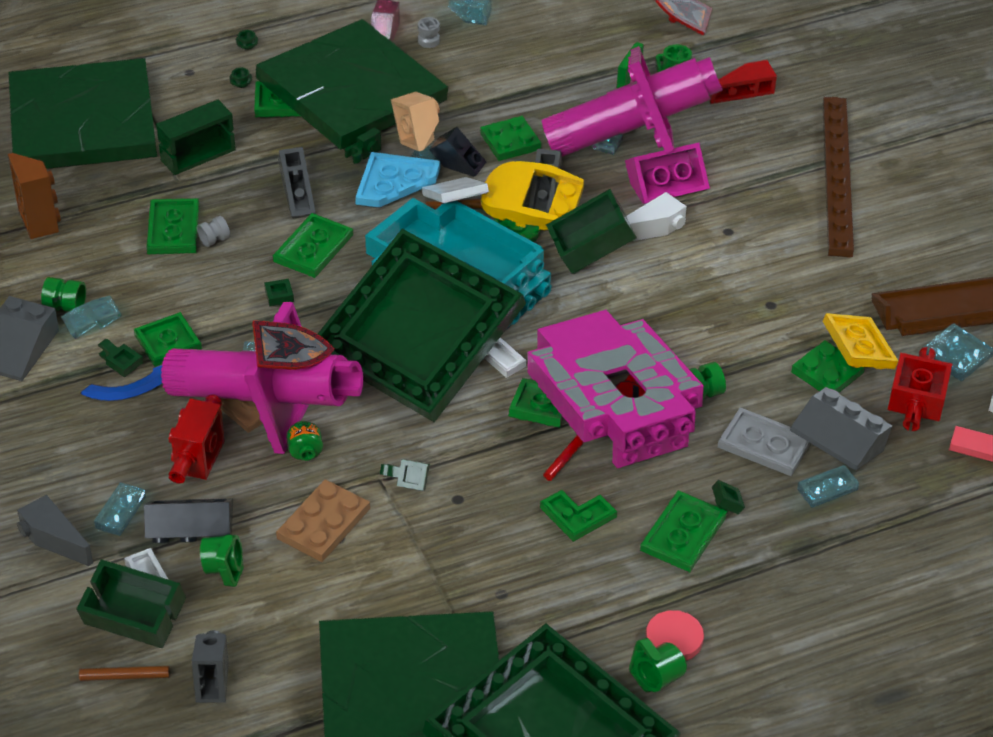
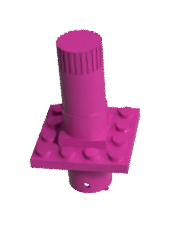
[542,46,722,157]
[161,302,363,454]

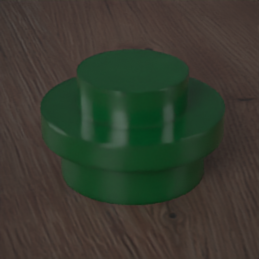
[236,30,258,50]
[229,67,252,88]

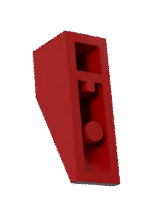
[709,60,777,104]

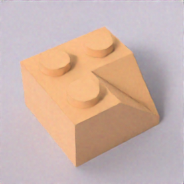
[391,92,440,151]

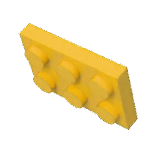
[822,313,898,370]

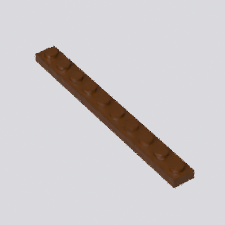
[823,97,854,257]

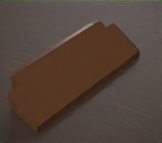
[872,277,993,336]

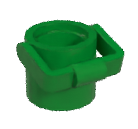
[655,44,692,72]
[200,535,244,587]
[629,638,687,692]

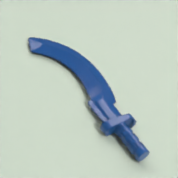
[81,365,162,401]

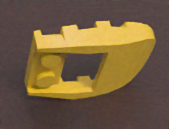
[481,161,584,230]

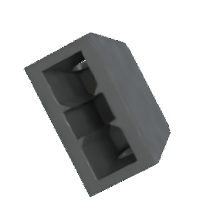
[192,630,229,703]

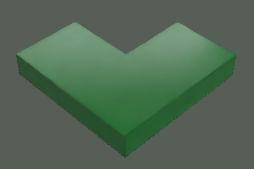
[540,490,617,542]

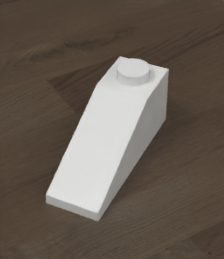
[627,192,687,241]

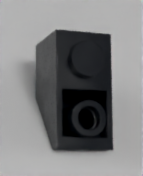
[429,127,487,177]

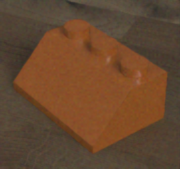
[8,153,61,239]

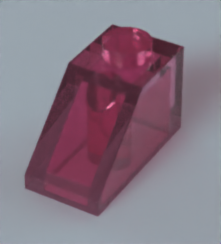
[370,0,400,42]

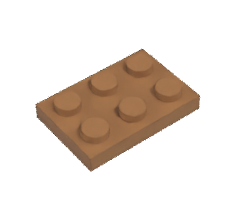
[276,479,370,562]

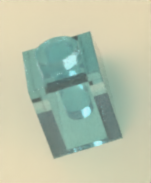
[449,0,492,25]

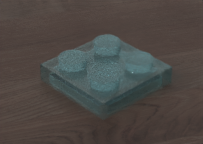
[922,323,993,381]

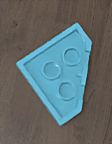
[355,152,440,208]

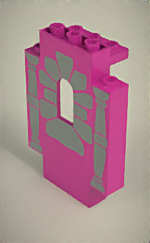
[527,310,703,468]

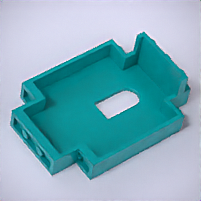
[365,198,552,329]

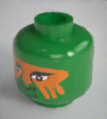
[286,421,323,461]

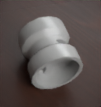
[418,17,440,48]
[197,216,230,247]

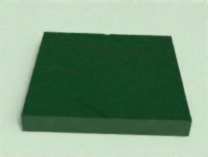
[256,19,448,150]
[9,58,157,169]
[318,229,526,423]
[319,611,499,737]
[422,623,681,737]

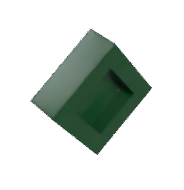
[264,278,294,307]
[712,480,745,515]

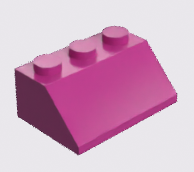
[625,142,710,204]

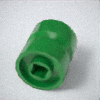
[41,277,86,314]
[689,362,726,400]

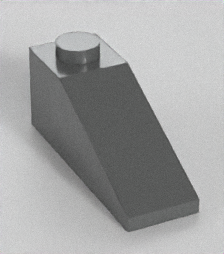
[278,147,316,218]
[528,149,563,213]
[17,494,93,566]

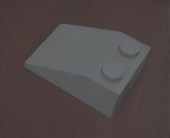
[0,296,59,381]

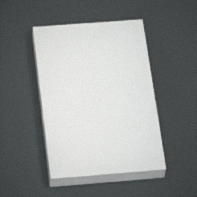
[422,177,489,203]

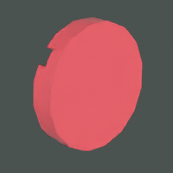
[646,610,704,661]

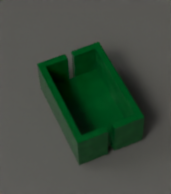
[156,99,236,175]
[546,189,637,274]
[76,559,186,649]

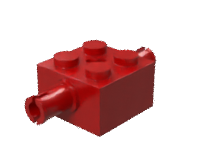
[887,347,952,431]
[168,395,225,484]

